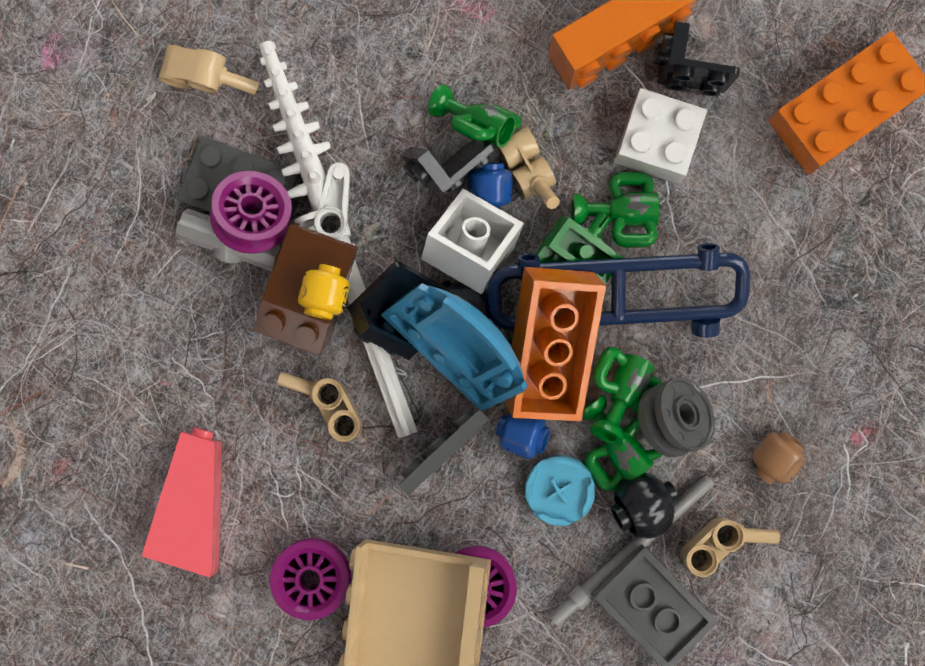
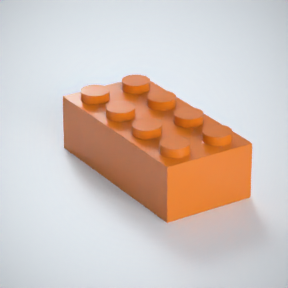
[548,0,697,90]
[768,30,925,175]
[504,267,606,421]

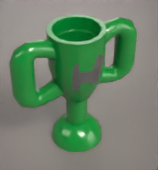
[428,84,522,148]
[571,172,659,248]
[590,347,663,445]
[582,394,663,491]

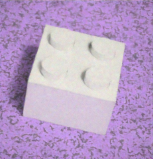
[613,88,707,184]
[421,189,524,294]

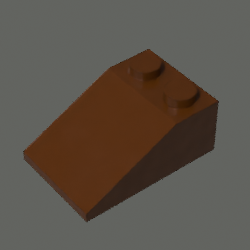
[253,223,358,355]

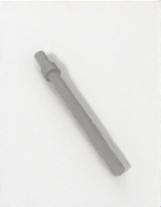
[549,475,715,626]

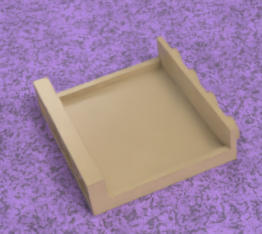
[338,539,491,666]

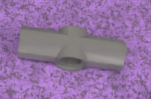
[176,209,283,271]

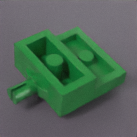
[535,211,624,284]

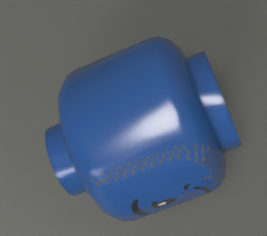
[468,162,513,210]
[496,413,551,459]

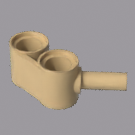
[158,45,259,95]
[496,126,560,209]
[277,372,363,442]
[680,517,780,577]

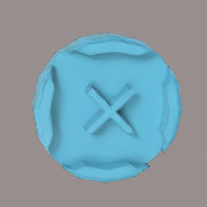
[525,455,595,526]

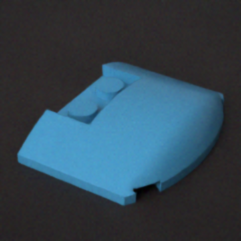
[381,283,527,411]

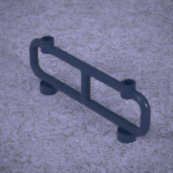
[487,243,750,338]

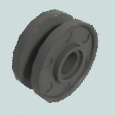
[638,378,715,458]

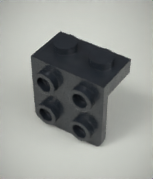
[654,21,740,96]
[400,140,496,193]
[348,262,443,360]

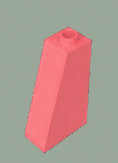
[141,427,222,577]

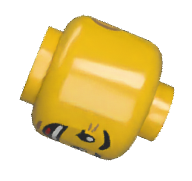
[298,264,350,320]

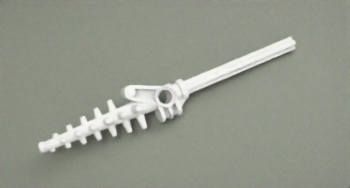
[259,41,417,439]

